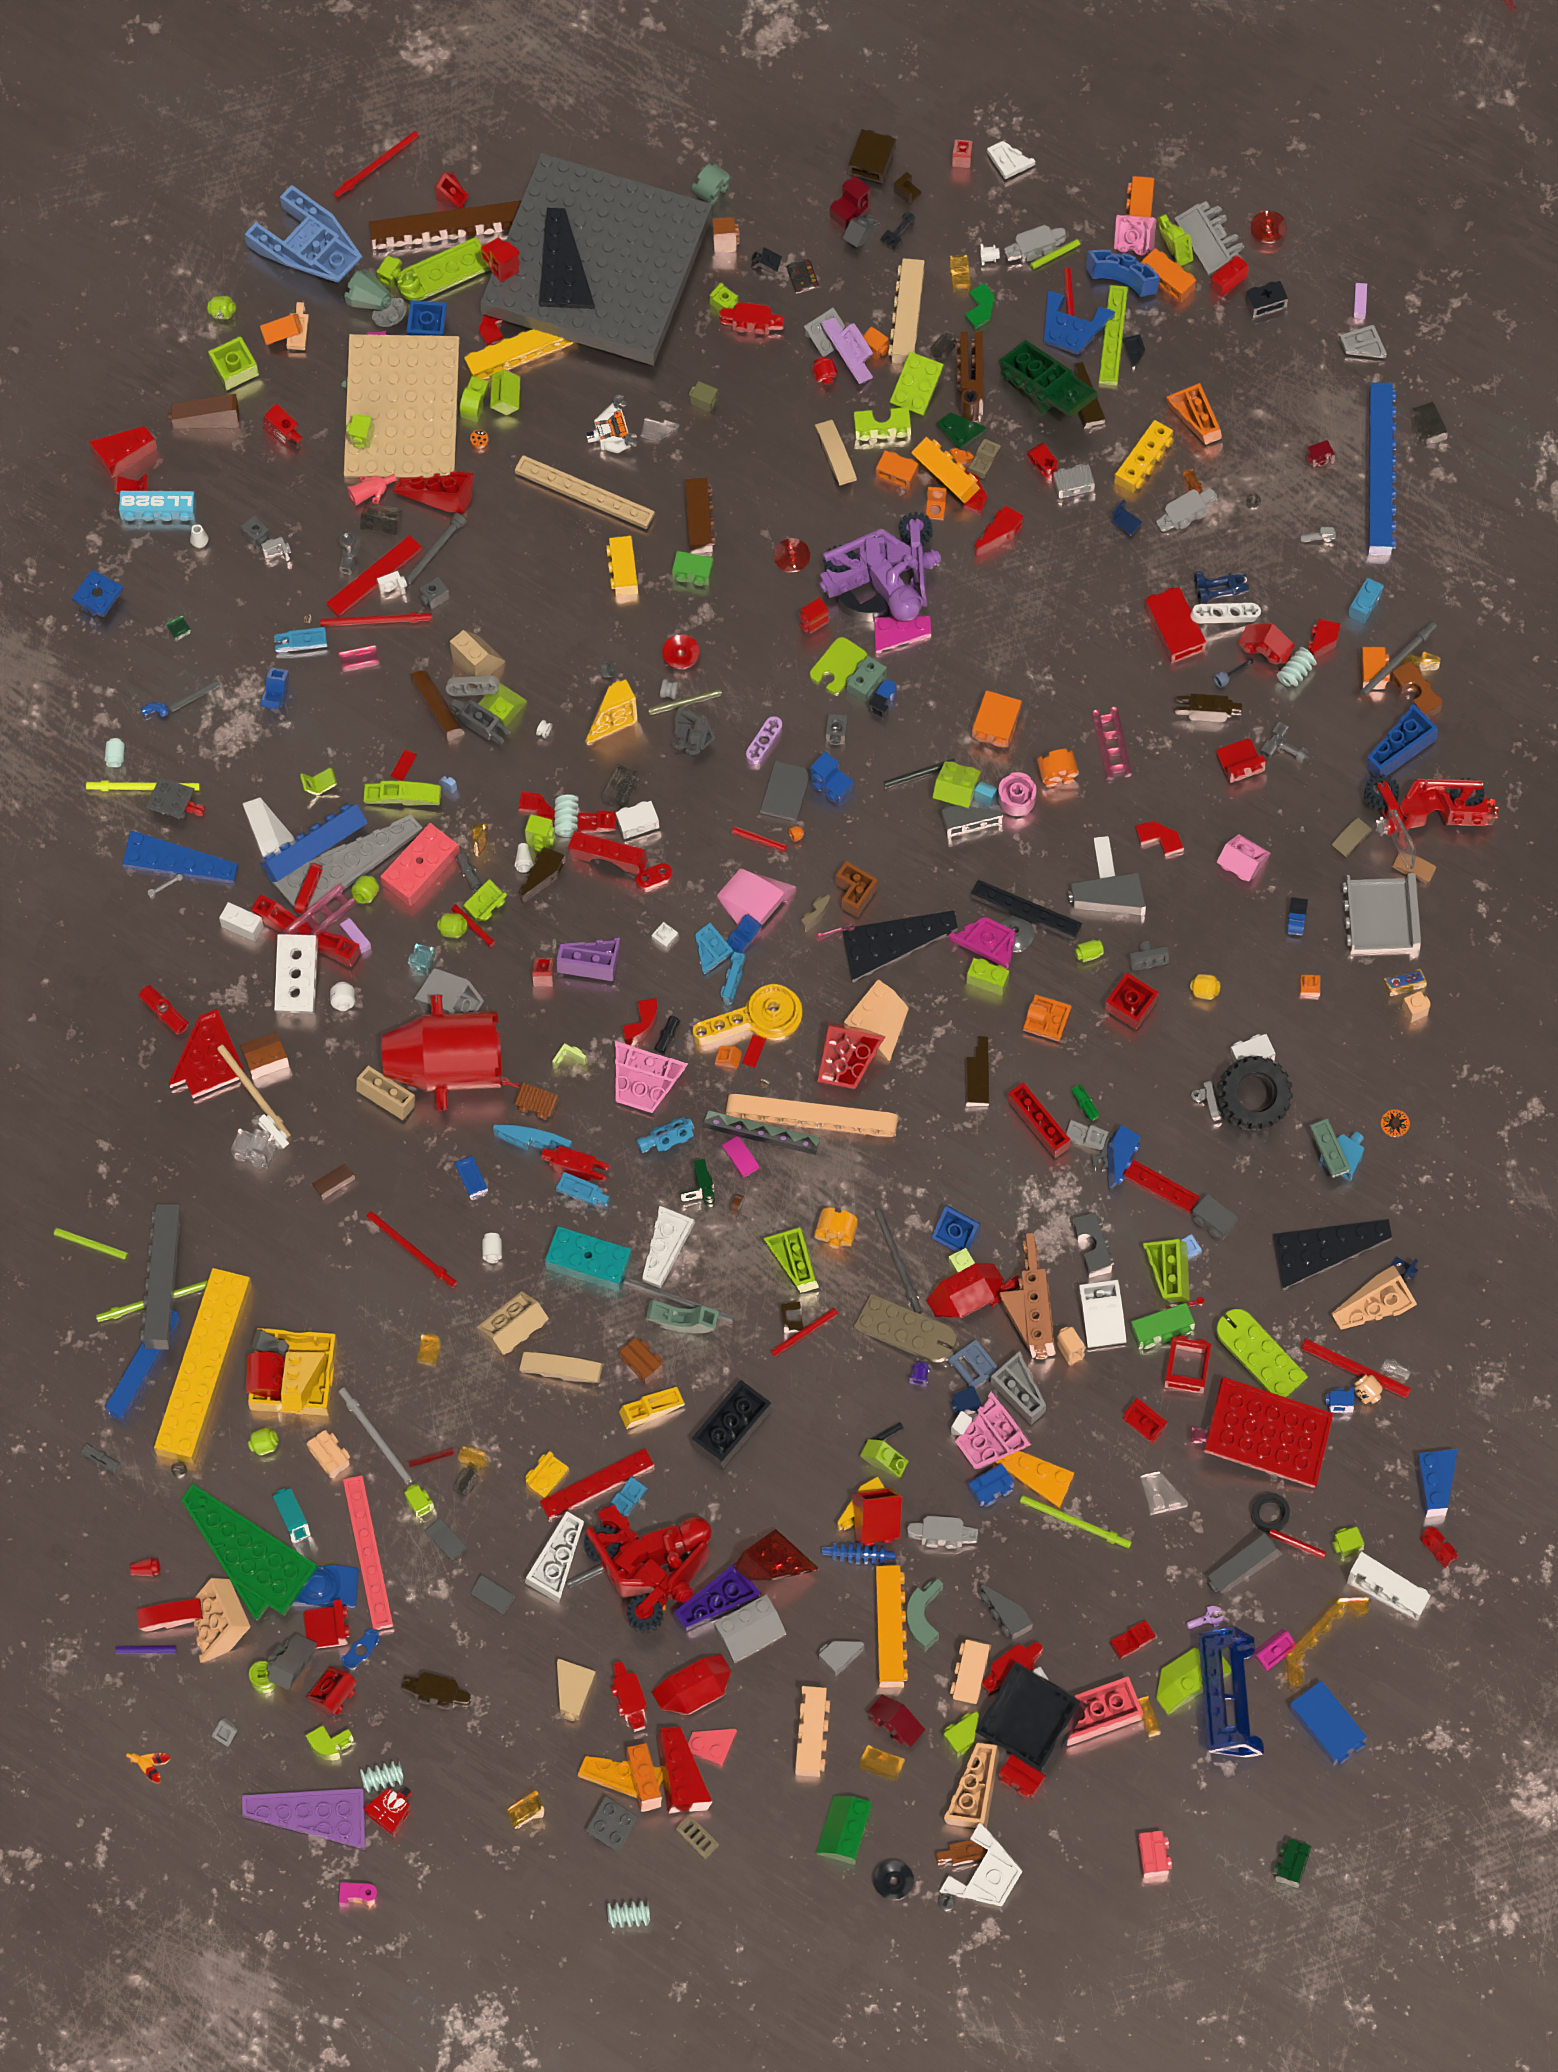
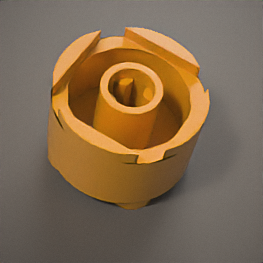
[814,1208,858,1249]

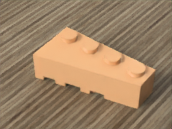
[796,1686,830,1777]
[944,1743,999,1828]

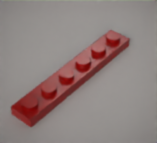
[540,1448,654,1520]

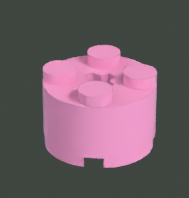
[998,772,1036,816]

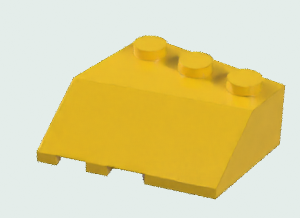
[585,679,638,744]

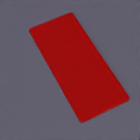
[390,749,417,781]
[742,1034,766,1068]

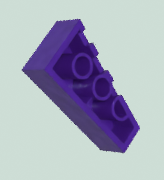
[673,1563,761,1632]

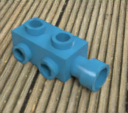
[636,1116,694,1153]

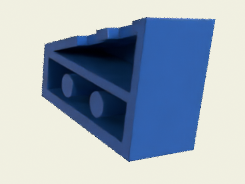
[1417,1449,1458,1517]

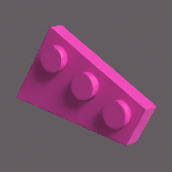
[874,616,931,654]

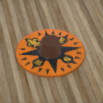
[1381,1110,1410,1137]

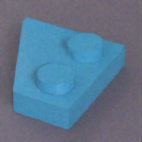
[695,923,734,975]

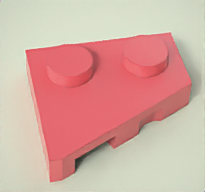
[688,1729,737,1767]

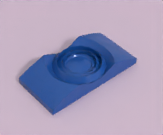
[292,1565,359,1608]

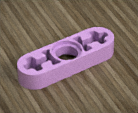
[746,716,782,765]

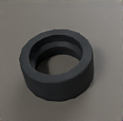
[1252,1493,1290,1533]

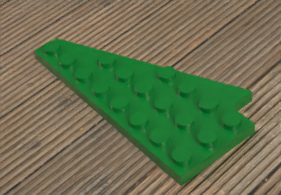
[181,1483,319,1621]

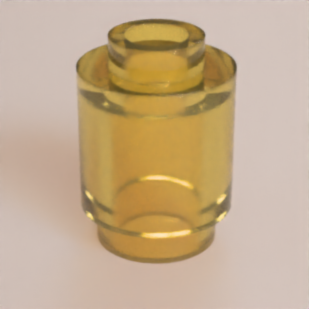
[458,1446,488,1471]

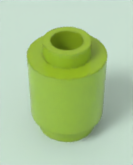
[1074,939,1104,963]

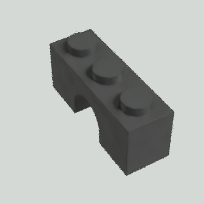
[1072,1212,1114,1278]

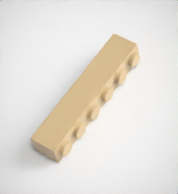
[889,258,924,364]

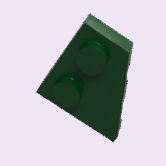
[936,412,987,450]

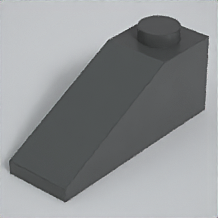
[941,805,1002,837]

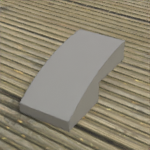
[1065,1120,1108,1150]

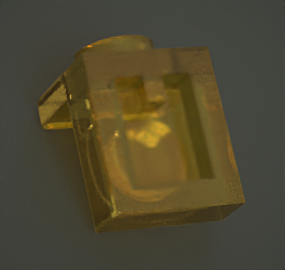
[417,1334,442,1366]

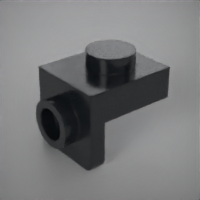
[751,247,782,274]

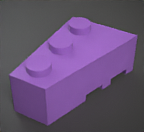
[557,937,620,981]

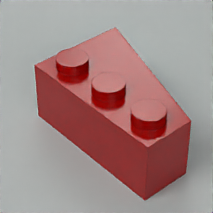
[89,426,157,478]

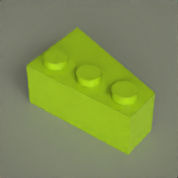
[763,1227,819,1293]
[1143,1239,1190,1303]

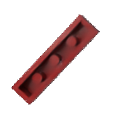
[1008,1082,1071,1159]

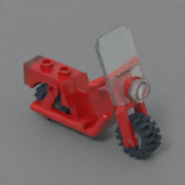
[1364,774,1498,870]

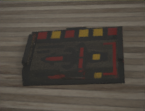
[786,259,820,294]

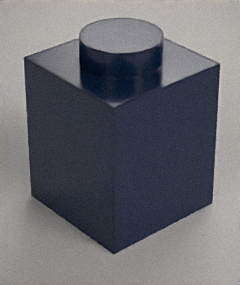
[950,1386,982,1415]

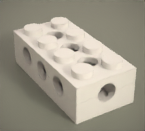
[275,934,318,1014]

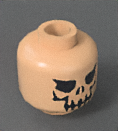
[1354,1374,1383,1404]

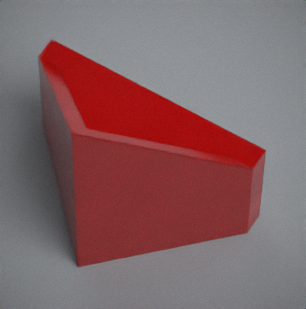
[435,172,469,209]

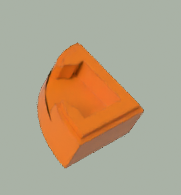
[949,448,974,465]

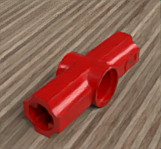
[138,985,189,1035]

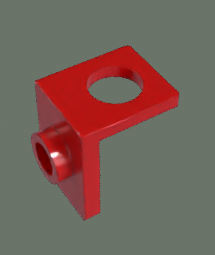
[115,474,147,495]

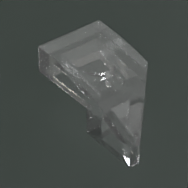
[640,418,679,441]

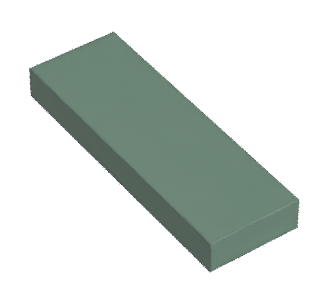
[1309,1118,1351,1178]

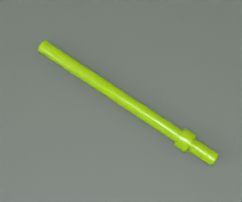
[96,1280,208,1322]
[1020,1495,1132,1549]

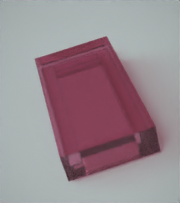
[339,646,380,672]

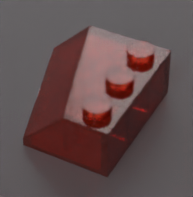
[734,1529,819,1581]

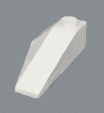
[243,798,295,861]

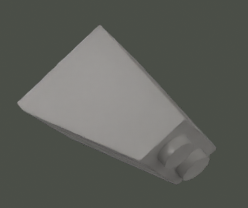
[414,968,484,1014]

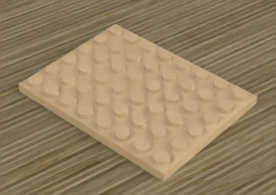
[344,334,460,479]

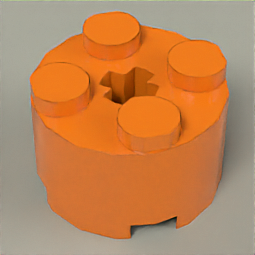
[1037,749,1079,788]

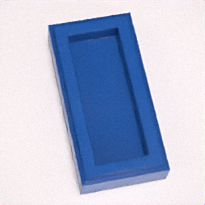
[455,1156,488,1198]

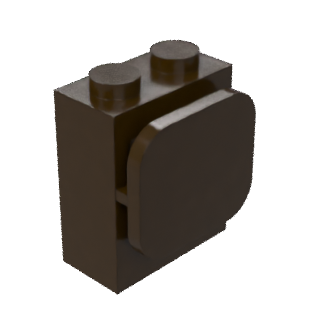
[848,129,896,183]

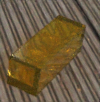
[1138,1696,1161,1738]

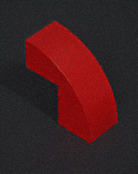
[623,998,658,1046]

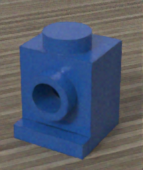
[1325,1387,1354,1413]

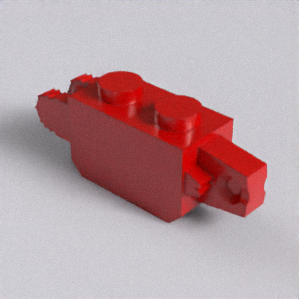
[719,302,784,334]
[541,1146,610,1182]
[982,1642,1043,1694]
[610,1661,647,1732]

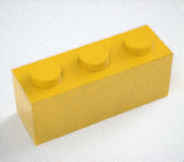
[606,536,638,596]

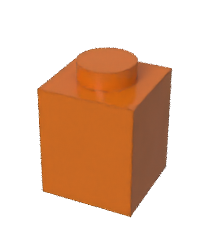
[863,326,889,360]

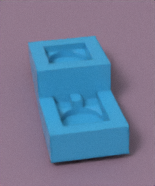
[609,1476,648,1517]

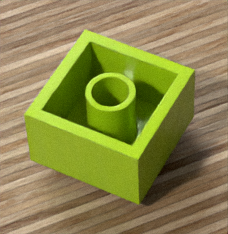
[208,336,259,390]
[933,761,981,808]

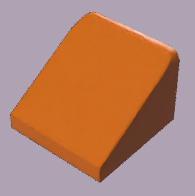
[715,1046,742,1069]

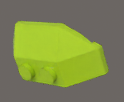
[1156,1647,1234,1715]

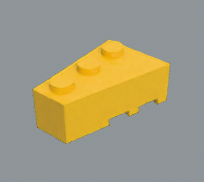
[281,1352,326,1411]

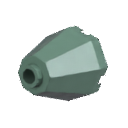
[345,269,392,310]

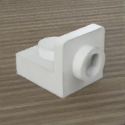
[377,571,407,595]

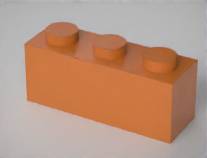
[1126,176,1154,218]
[1141,248,1196,303]
[626,1743,662,1812]

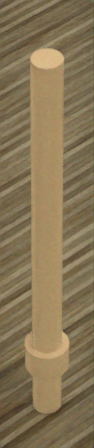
[217,1045,291,1138]

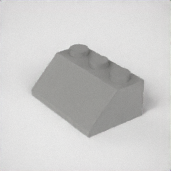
[714,1594,787,1663]

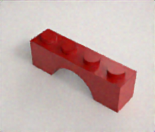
[568,831,648,876]

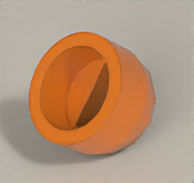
[788,826,804,842]

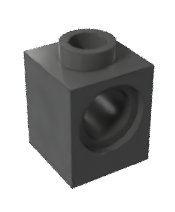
[826,714,848,745]

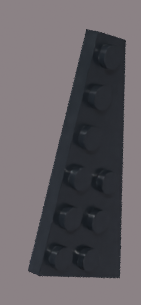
[540,207,595,309]
[842,910,958,983]
[1273,1219,1392,1291]

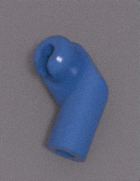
[141,702,169,716]

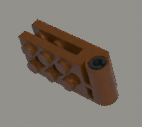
[956,331,984,421]

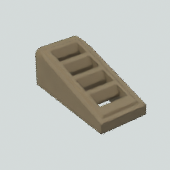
[676,1815,719,1860]

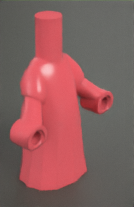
[347,474,397,507]

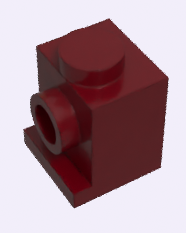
[1305,440,1335,468]

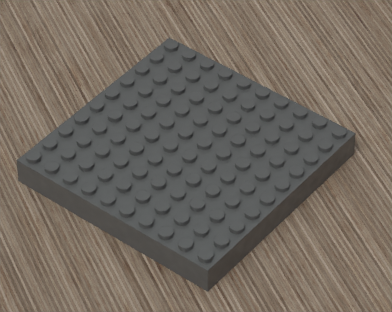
[480,153,712,366]

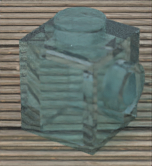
[408,944,435,976]

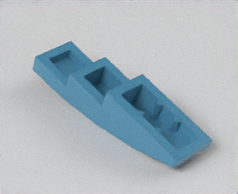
[493,1125,573,1151]

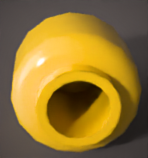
[1190,974,1220,1000]

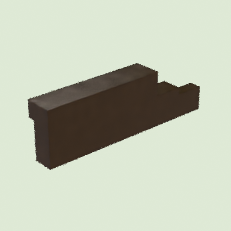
[1074,362,1106,429]
[965,1036,989,1107]

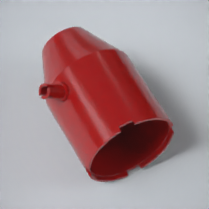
[381,995,502,1111]

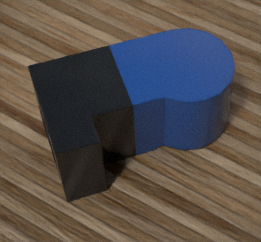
[869,680,897,719]
[1287,897,1308,936]

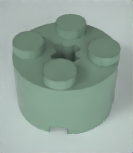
[691,162,732,206]

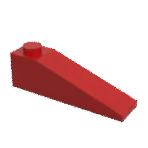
[393,471,474,513]

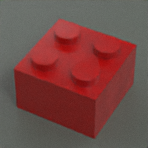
[1105,973,1159,1030]

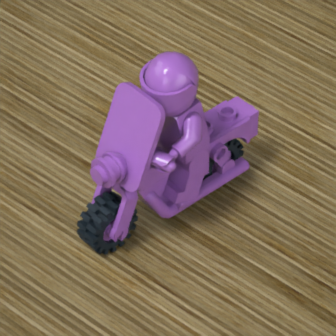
[819,512,941,622]

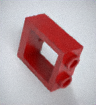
[1164,1336,1212,1394]

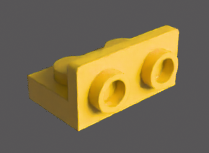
[525,1451,569,1499]

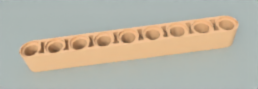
[726,1094,898,1137]

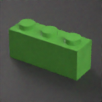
[1131,1303,1195,1349]

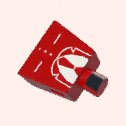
[263,403,304,446]
[364,1785,412,1837]

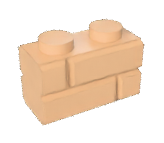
[307,1430,350,1478]

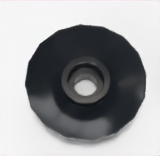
[874,1860,914,1900]

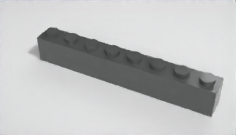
[141,1204,181,1349]

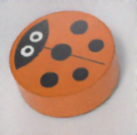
[470,430,489,449]

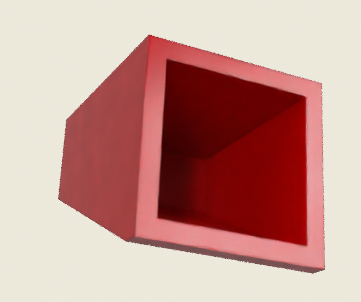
[852,1488,902,1546]

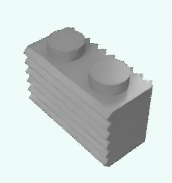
[1053,464,1095,499]

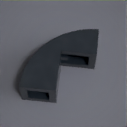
[838,591,890,621]

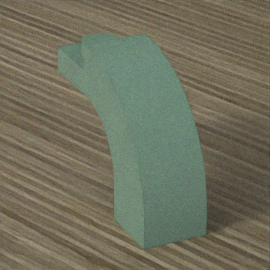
[646,1299,719,1333]
[907,1579,943,1652]

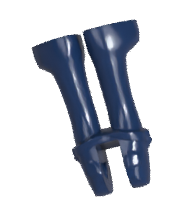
[1194,571,1249,604]

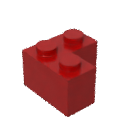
[480,237,520,283]
[1238,623,1295,665]

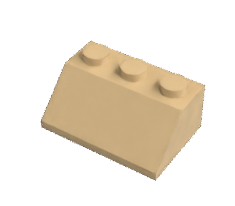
[477,1291,549,1355]

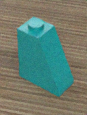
[273,1488,311,1543]

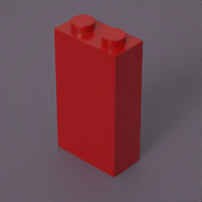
[1144,587,1206,663]

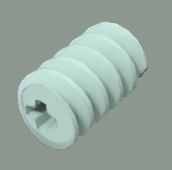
[1277,647,1317,687]
[554,795,579,837]
[360,1760,404,1793]
[607,1900,650,1928]

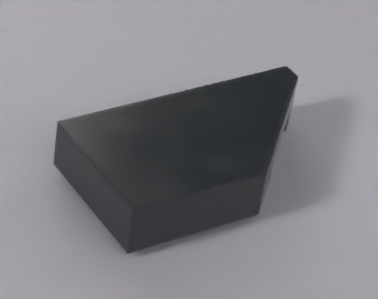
[1122,334,1145,370]

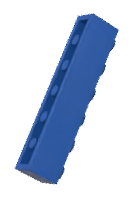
[260,803,368,883]

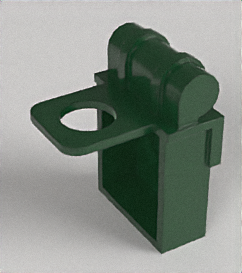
[681,1158,715,1207]

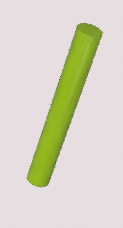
[1030,239,1080,270]

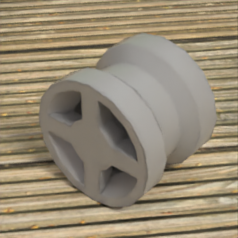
[660,679,679,700]

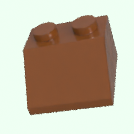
[240,1032,289,1079]

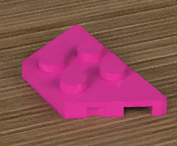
[948,917,1016,969]

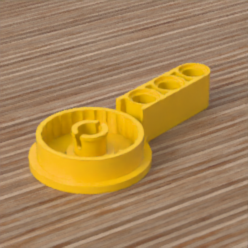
[693,984,802,1045]

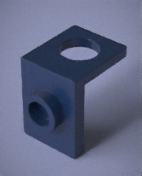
[1111,500,1142,536]
[1389,1257,1419,1284]

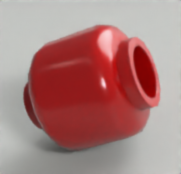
[811,356,838,385]

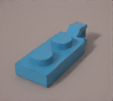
[721,952,746,1005]
[556,1172,610,1207]

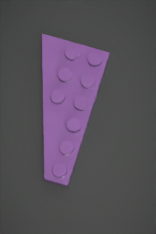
[242,1788,366,1850]

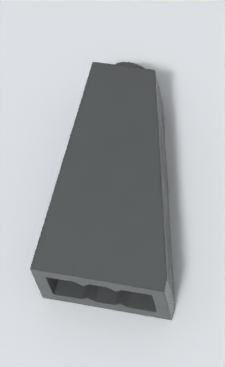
[1068,873,1146,915]
[1208,1533,1283,1594]

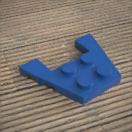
[1044,290,1115,355]

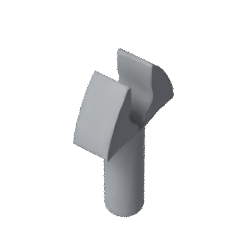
[1300,527,1336,543]

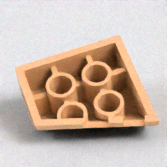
[844,980,909,1063]
[193,1578,250,1663]

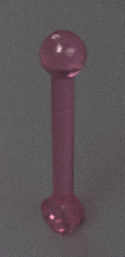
[816,923,854,940]

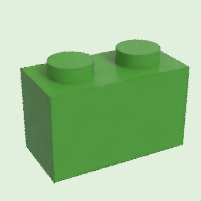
[672,551,714,586]

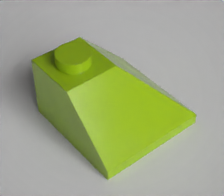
[478,683,527,727]

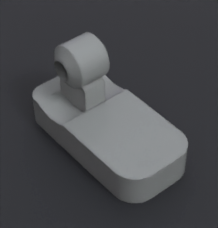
[1191,1081,1222,1121]

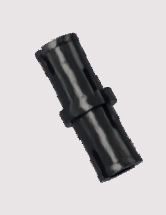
[654,1016,681,1055]

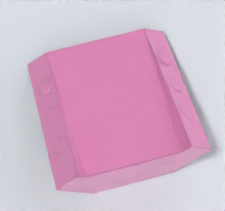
[1114,215,1157,255]

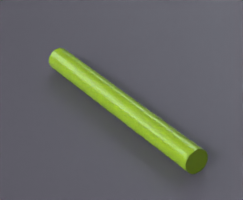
[54,1228,128,1260]

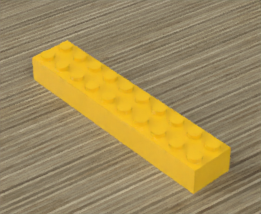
[154,1268,252,1465]

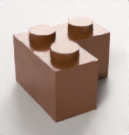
[836,861,878,918]

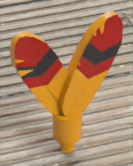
[126,1753,170,1783]

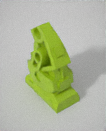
[1157,214,1193,266]

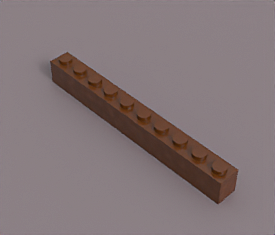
[369,200,522,249]

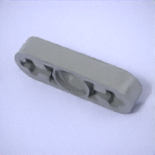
[445,675,500,696]

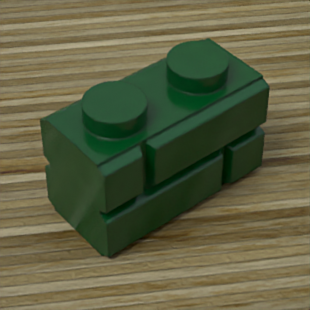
[1273,1839,1312,1888]

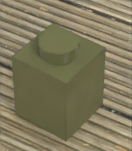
[689,381,718,413]

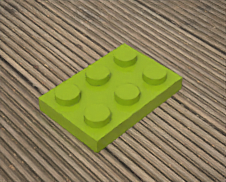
[890,352,945,416]

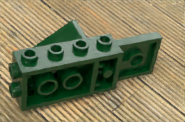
[998,340,1098,418]

